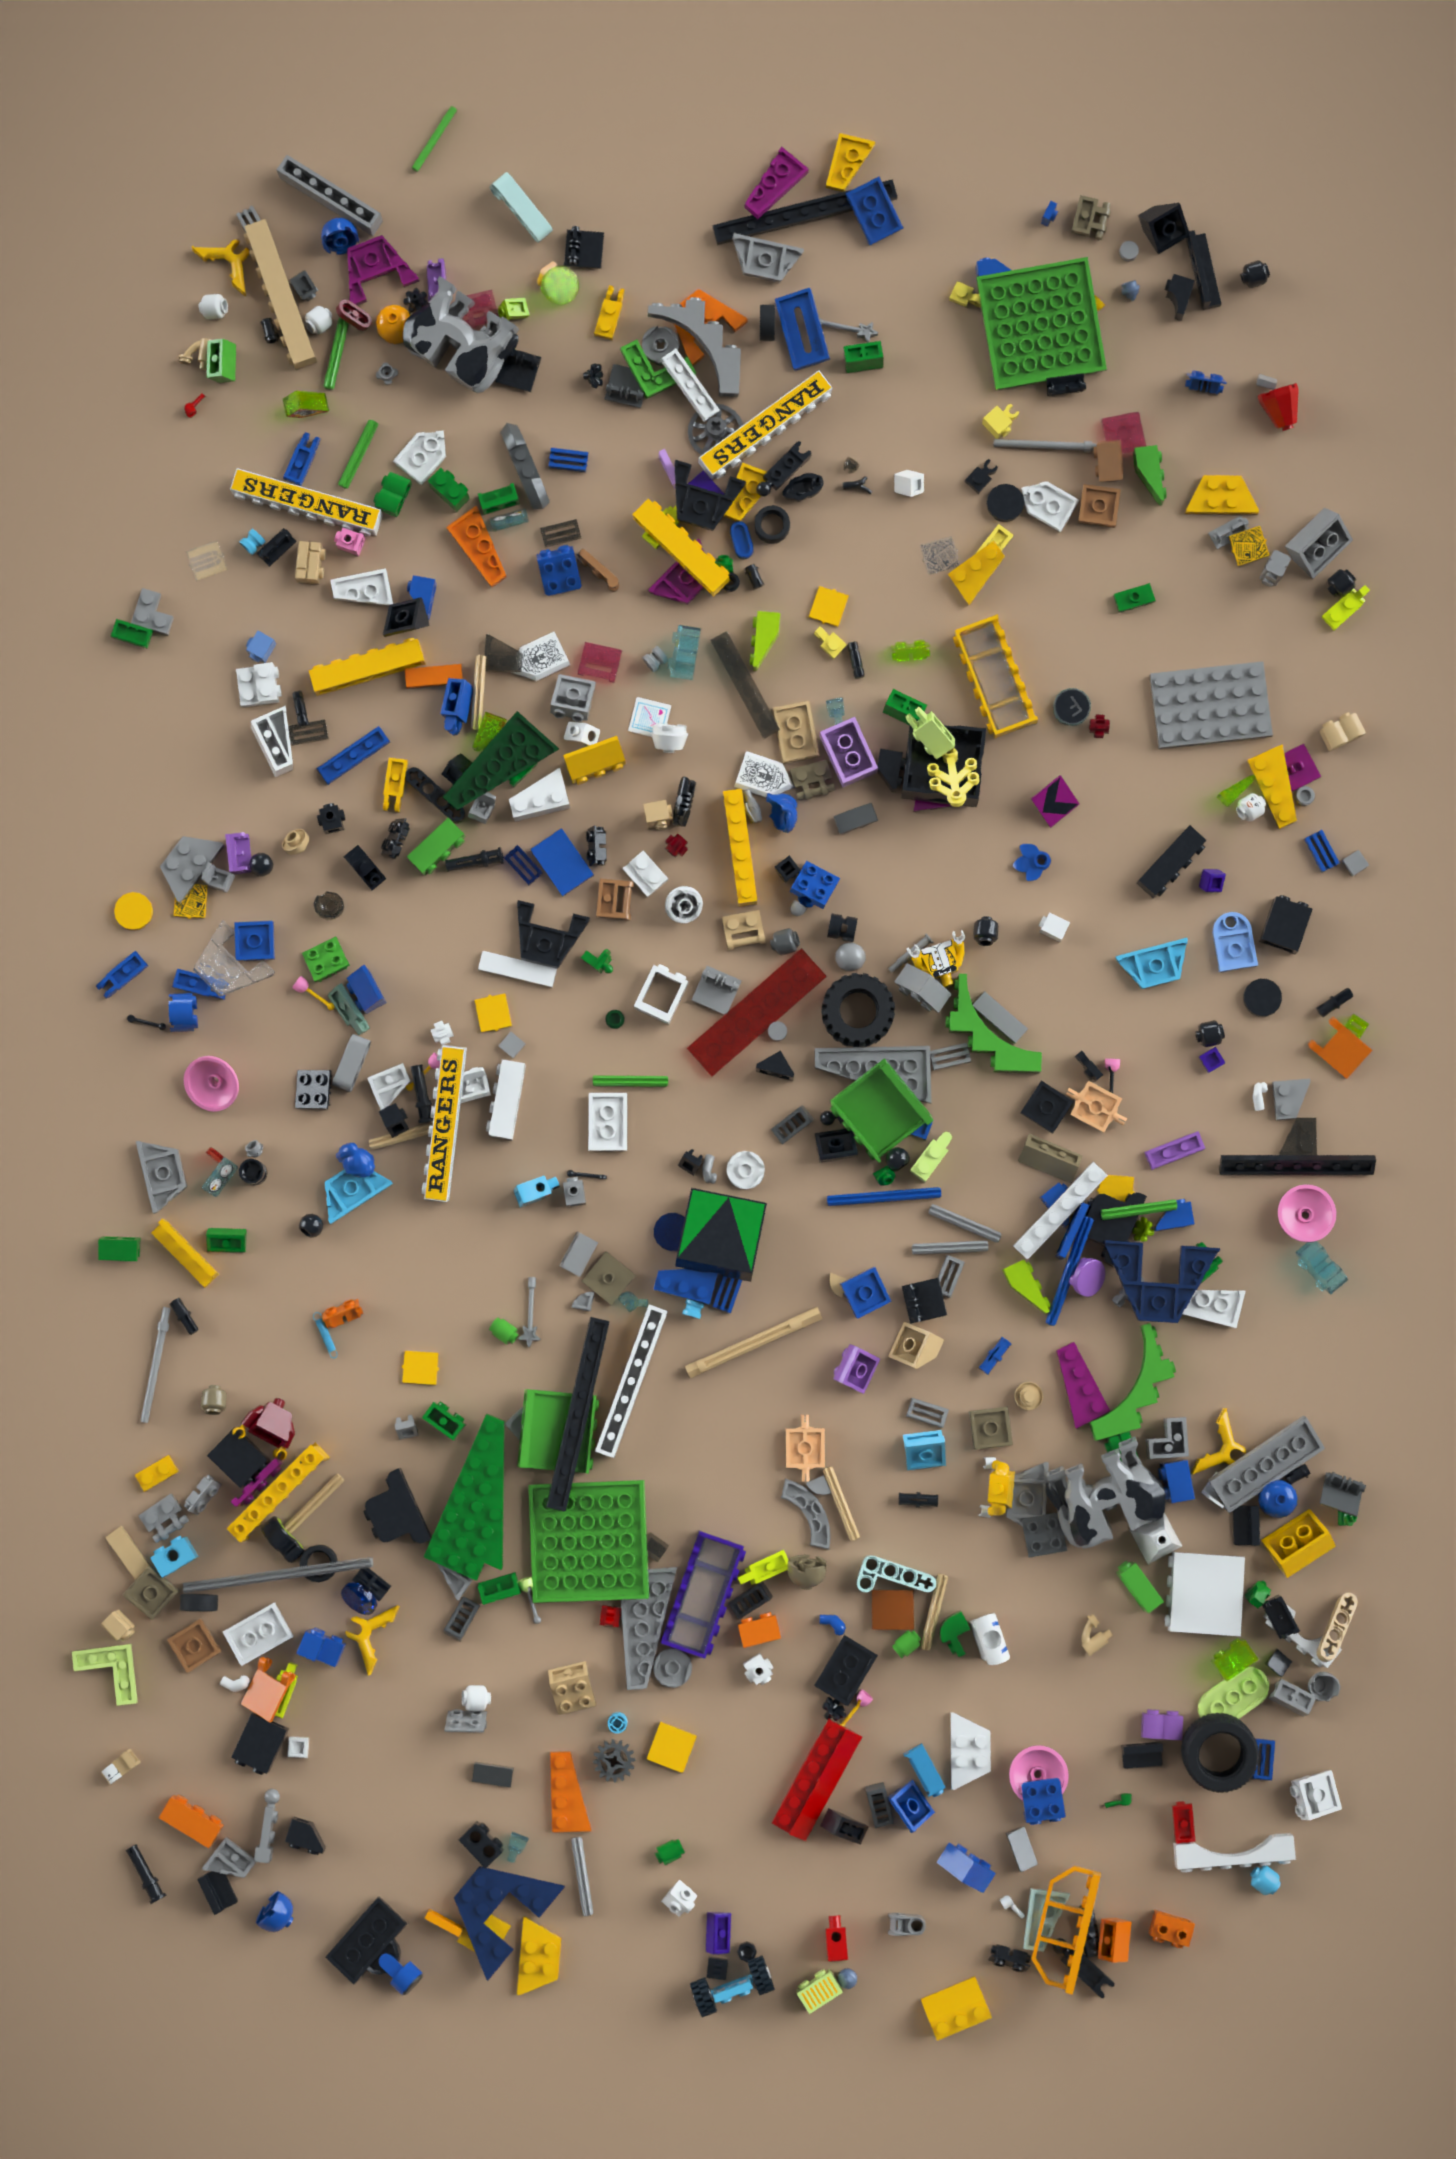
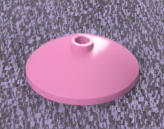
[184,1056,239,1111]
[1278,1185,1336,1242]
[1009,1745,1069,1801]

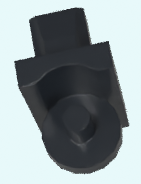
[352,1567,392,1602]

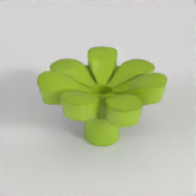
[1132,1217,1154,1242]

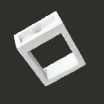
[634,964,689,1025]

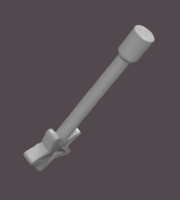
[819,318,878,343]
[518,1277,540,1347]

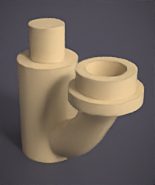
[179,338,211,371]
[1082,1614,1113,1656]

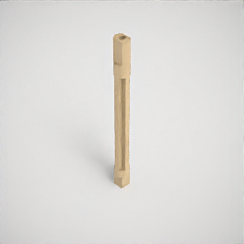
[685,1307,822,1378]

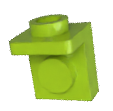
[498,298,529,321]

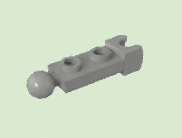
[254,1789,280,1863]

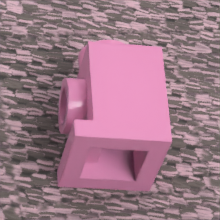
[334,528,366,556]

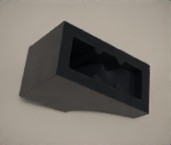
[1164,274,1195,321]
[820,1808,869,1845]

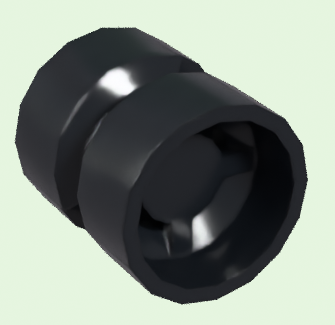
[827,913,858,942]
[239,1159,268,1185]

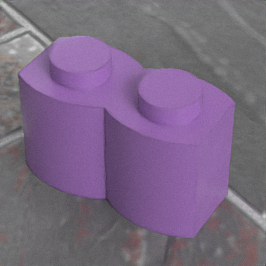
[1141,1709,1183,1740]

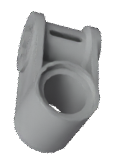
[888,1913,926,1936]

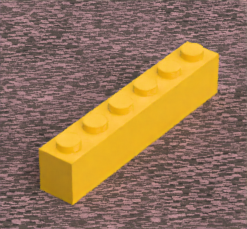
[632,499,729,597]
[308,638,426,696]
[723,789,757,907]

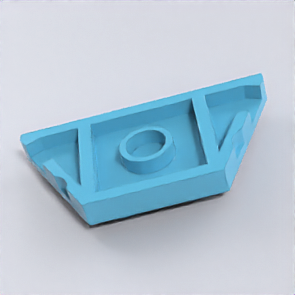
[1115,938,1188,989]
[325,1169,393,1224]

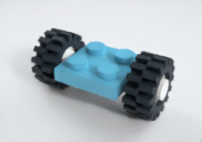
[690,1956,775,2018]

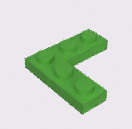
[620,340,696,399]

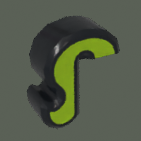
[261,1516,304,1563]

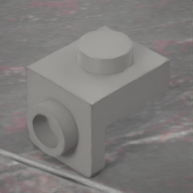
[468,792,496,824]
[201,863,235,893]

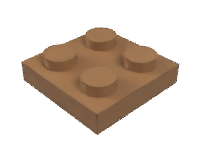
[1078,484,1121,528]
[167,1618,222,1673]

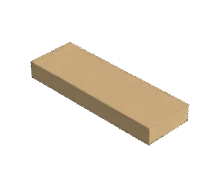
[105,1526,150,1580]

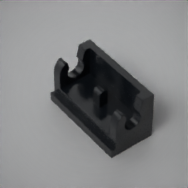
[1262,1595,1300,1639]

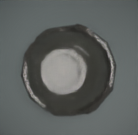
[313,891,345,920]

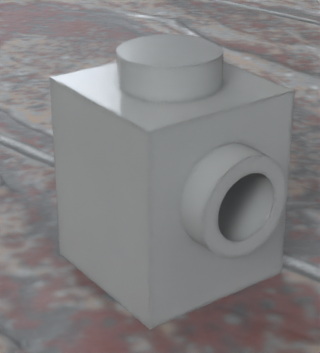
[563,1177,586,1207]

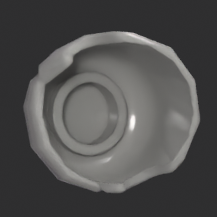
[835,942,866,971]
[1308,1671,1340,1702]

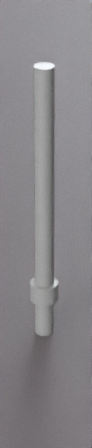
[994,439,1097,453]
[140,1307,171,1423]

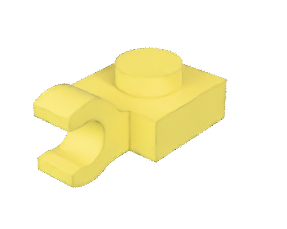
[949,281,981,308]
[814,626,847,659]

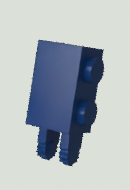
[440,678,473,736]

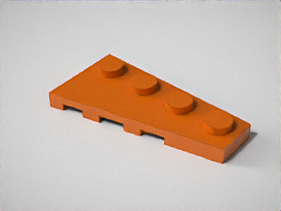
[447,505,507,588]
[550,1751,592,1832]

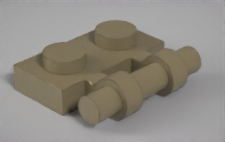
[1071,195,1111,240]
[790,760,835,800]

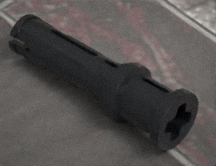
[445,847,504,872]
[410,1064,433,1123]
[126,1844,167,1904]

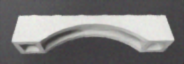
[1013,1162,1108,1260]
[1173,1833,1296,1872]

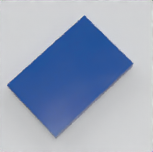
[845,177,903,245]
[530,828,594,897]
[1055,1202,1089,1260]

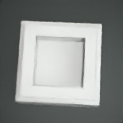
[287,1736,309,1758]

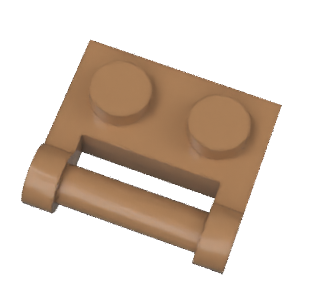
[596,879,634,920]

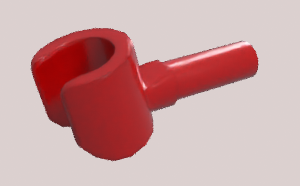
[184,393,205,418]

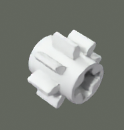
[431,1021,454,1045]

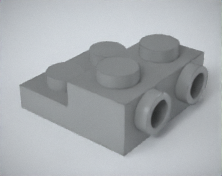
[550,674,596,722]

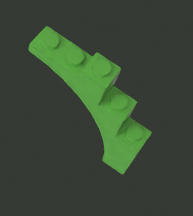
[945,974,1042,1074]
[1089,1323,1176,1441]

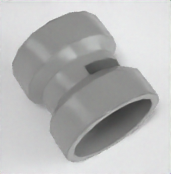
[642,646,669,672]

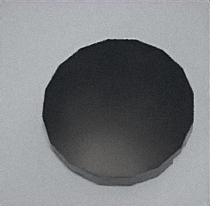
[986,484,1024,522]
[1243,979,1282,1017]

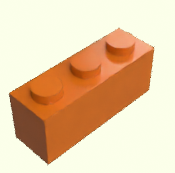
[159,1794,224,1848]

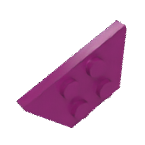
[648,538,704,605]

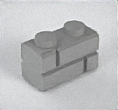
[1259,550,1291,587]

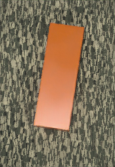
[405,664,463,689]

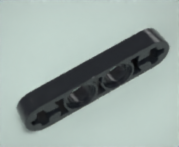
[406,767,466,823]

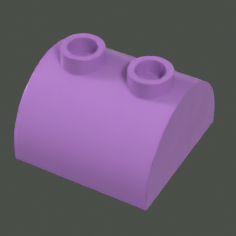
[833,1344,880,1394]

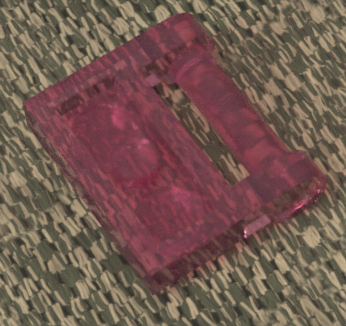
[578,642,622,683]

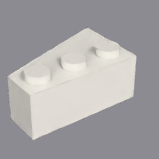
[251,706,293,777]
[509,768,570,822]

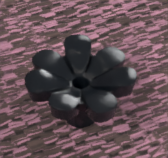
[403,288,428,312]
[583,363,603,389]
[822,1697,846,1721]

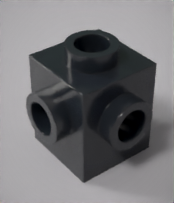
[317,803,346,834]

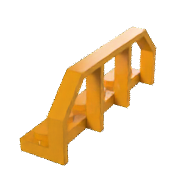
[1031,1865,1101,1995]

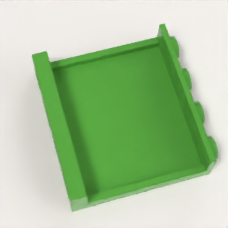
[830,1058,934,1163]
[517,1389,599,1474]

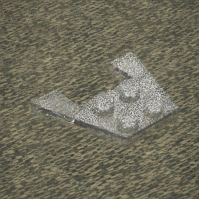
[193,920,275,997]

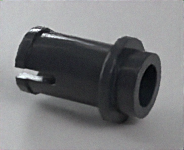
[261,318,279,344]
[745,564,765,590]
[1285,1464,1311,1485]

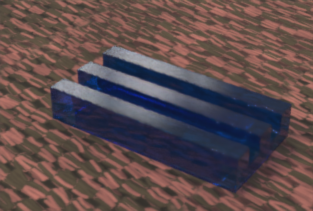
[503,845,543,886]

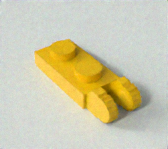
[594,285,625,340]
[383,757,408,812]

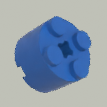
[169,993,198,1032]

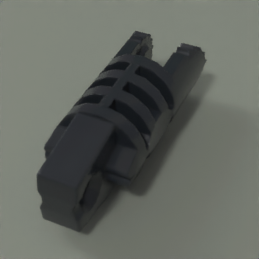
[673,776,696,827]
[1079,1906,1099,1957]

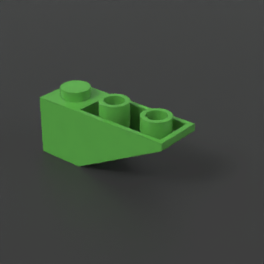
[1132,445,1167,506]

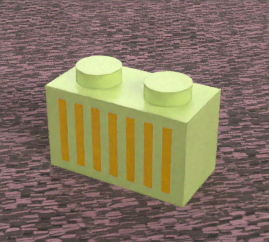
[796,1968,843,2014]

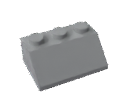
[1285,508,1353,579]

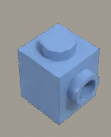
[246,630,276,663]

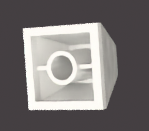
[1129,1513,1182,1564]

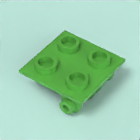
[302,936,350,982]

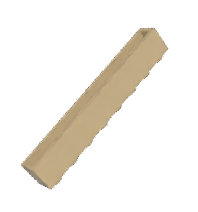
[243,219,317,370]

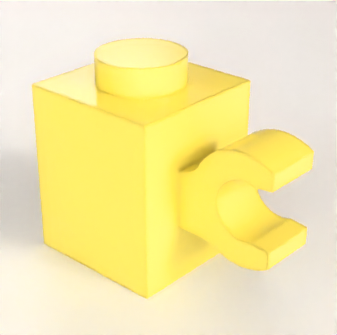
[982,404,1019,439]

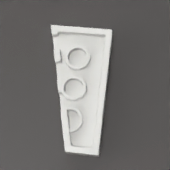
[1182,1290,1245,1328]

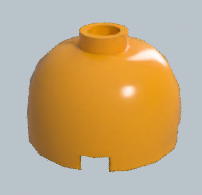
[376,305,411,344]

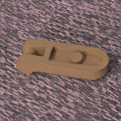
[577,549,619,592]

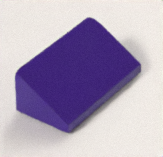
[706,1912,731,1954]

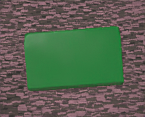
[206,1228,247,1252]

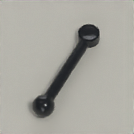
[127,1015,166,1030]
[567,1170,607,1179]

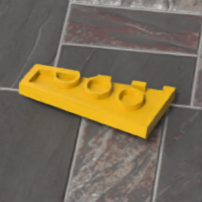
[1247,744,1297,829]

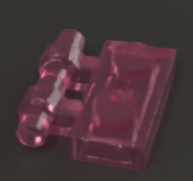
[464,289,499,328]

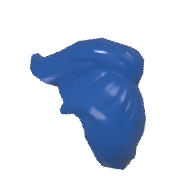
[766,793,797,833]
[336,1143,375,1177]

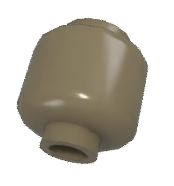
[201,1385,227,1415]

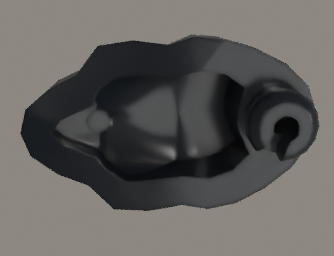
[783,473,824,502]

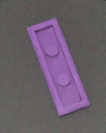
[1144,1131,1206,1170]

